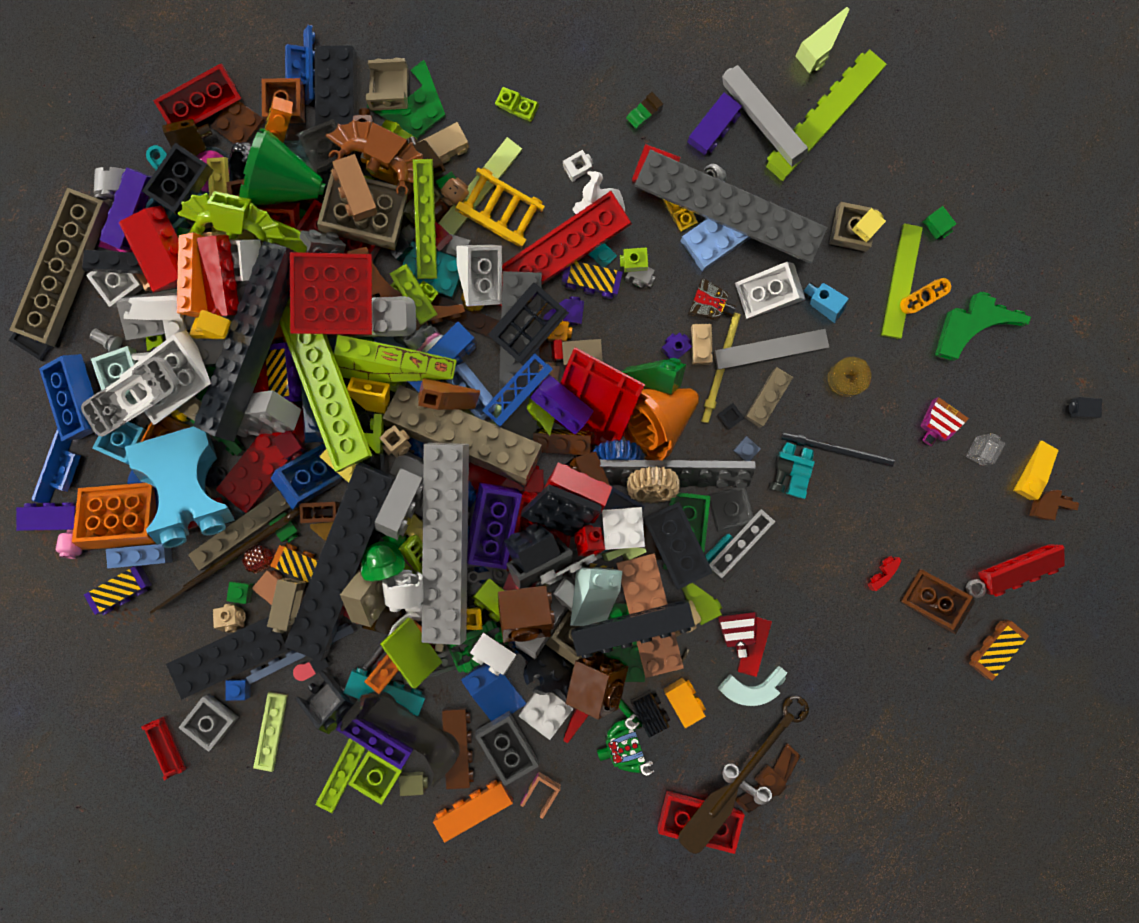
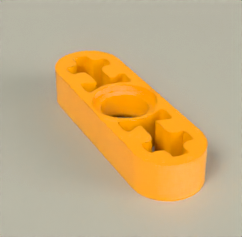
[900,278,951,314]

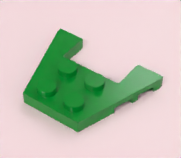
[366,60,446,139]

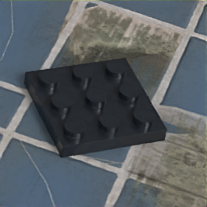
[521,485,602,536]

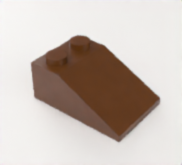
[901,569,975,635]

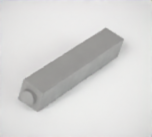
[722,65,808,167]

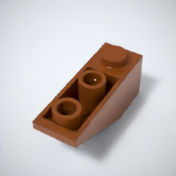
[418,378,480,410]

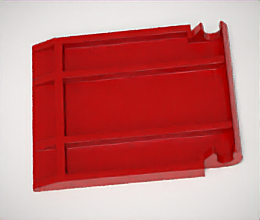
[554,347,645,445]

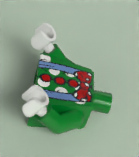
[597,715,654,775]

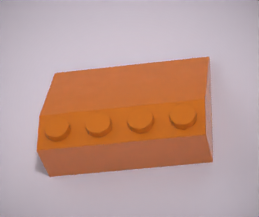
[72,483,157,550]

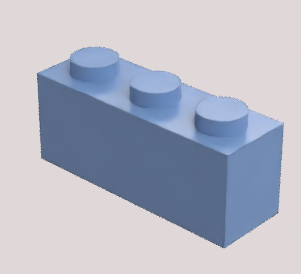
[106,544,172,568]

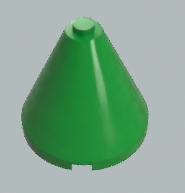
[239,128,326,206]

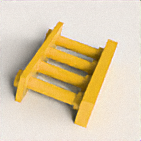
[455,168,545,249]

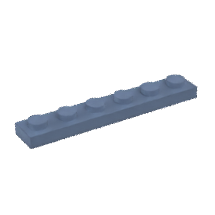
[246,623,357,684]

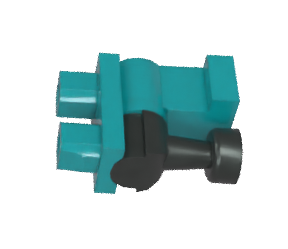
[769,443,815,499]

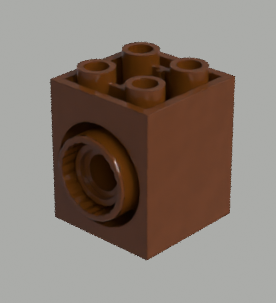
[498,586,555,643]
[565,651,629,720]

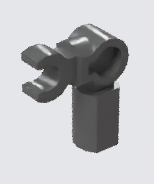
[393,323,435,350]

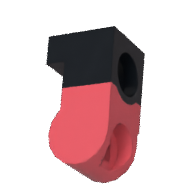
[293,656,332,681]

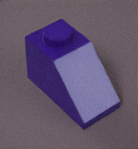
[543,296,584,326]

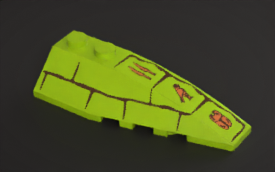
[334,335,457,383]

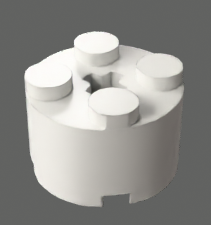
[382,570,424,612]

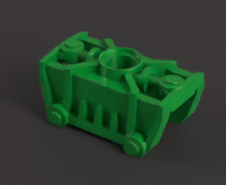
[447,620,510,673]

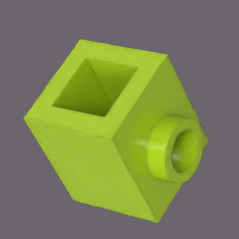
[620,248,648,272]

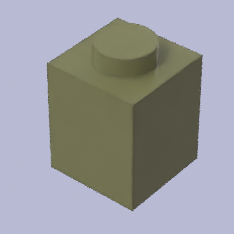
[399,771,429,796]

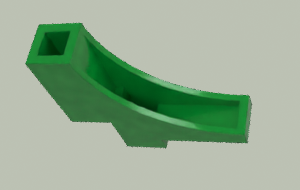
[935,292,1031,361]

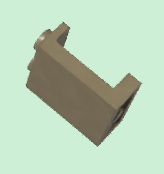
[366,58,409,111]

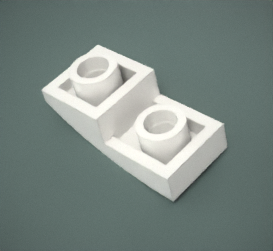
[553,579,575,612]

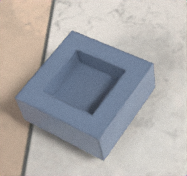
[733,436,761,461]

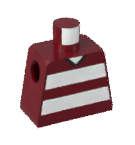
[718,612,757,658]

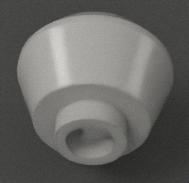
[703,164,726,182]

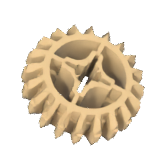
[627,466,680,504]

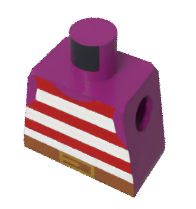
[921,397,969,446]

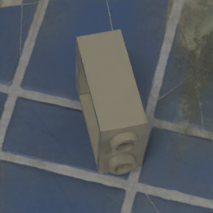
[267,578,306,633]

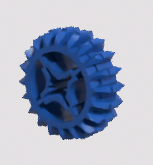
[593,439,644,460]

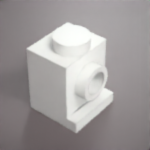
[563,150,593,182]

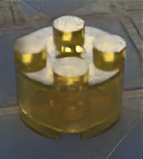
[828,357,871,397]

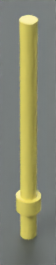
[701,313,741,424]

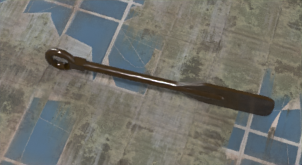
[149,506,300,614]
[678,696,809,854]

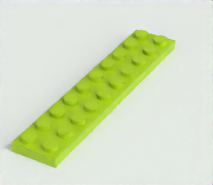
[279,296,372,472]

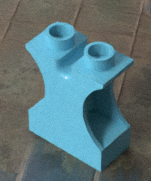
[125,426,235,548]

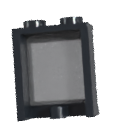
[295,670,356,734]

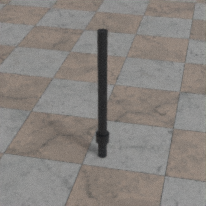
[781,432,895,467]

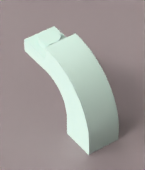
[718,666,787,706]

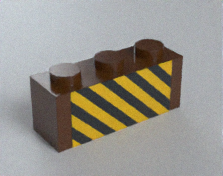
[533,428,595,455]

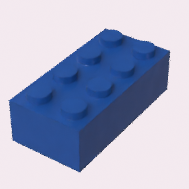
[408,322,477,392]
[39,354,94,441]

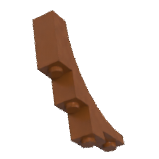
[347,247,465,331]

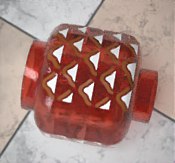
[242,545,273,574]

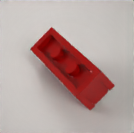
[141,716,186,780]

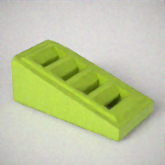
[398,535,423,574]

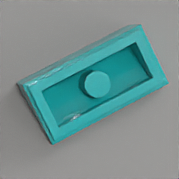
[705,534,733,564]

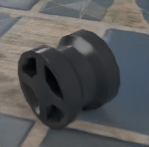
[206,467,228,486]

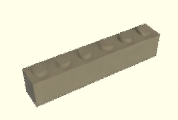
[188,491,291,570]

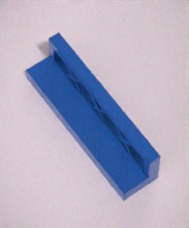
[482,353,553,426]

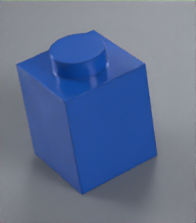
[226,678,251,701]

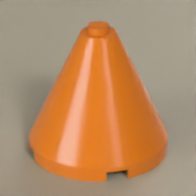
[624,388,699,460]

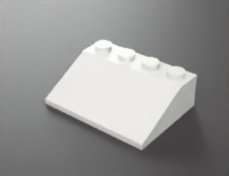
[119,330,211,425]

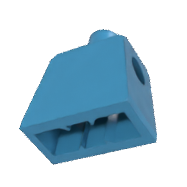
[804,282,849,323]

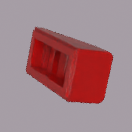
[563,708,589,743]

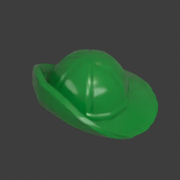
[361,541,405,582]

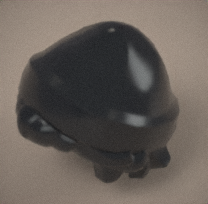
[228,142,252,179]

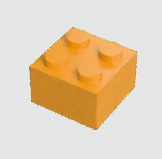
[663,677,706,728]

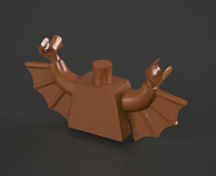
[326,119,423,196]

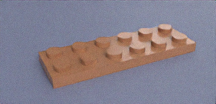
[616,553,684,678]

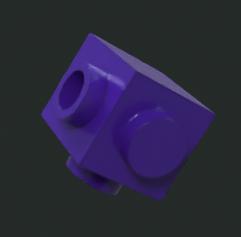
[661,332,692,360]

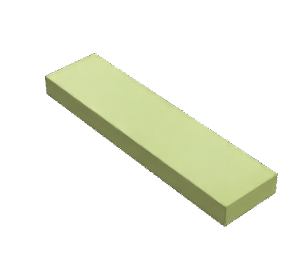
[254,691,288,772]

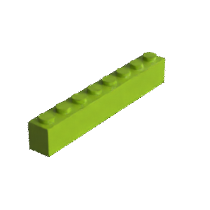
[766,49,887,181]

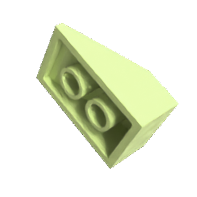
[796,7,849,73]

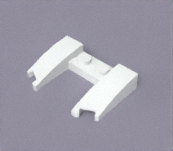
[124,295,186,361]

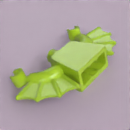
[178,191,285,246]

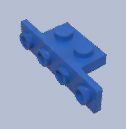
[285,25,315,105]
[32,428,81,503]

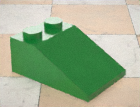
[621,358,686,394]

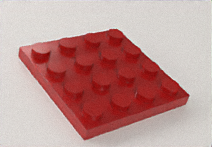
[290,252,372,335]

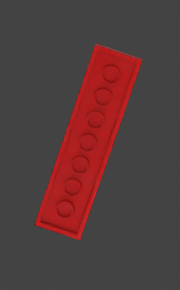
[500,191,632,306]

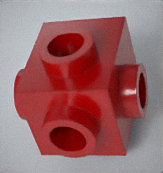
[574,525,605,556]

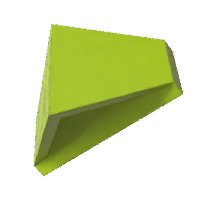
[527,392,555,436]

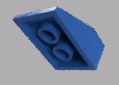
[461,663,527,721]

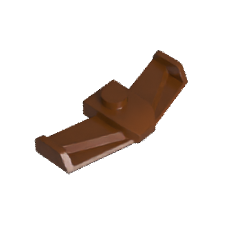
[735,743,801,813]

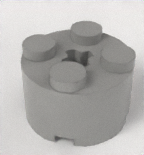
[94,167,126,200]

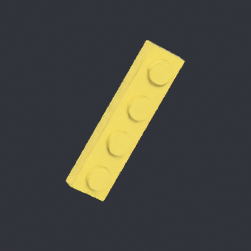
[207,157,229,234]

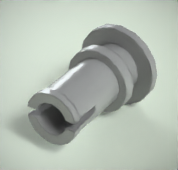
[90,328,122,352]

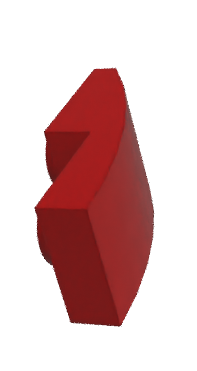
[867,556,902,591]

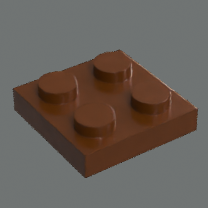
[211,100,265,144]

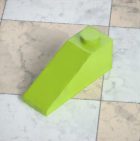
[681,583,722,625]

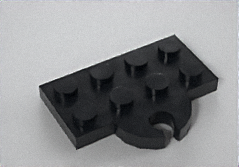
[515,644,574,703]

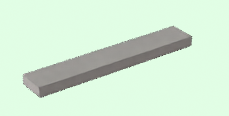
[714,329,829,370]

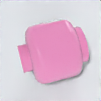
[56,530,82,559]

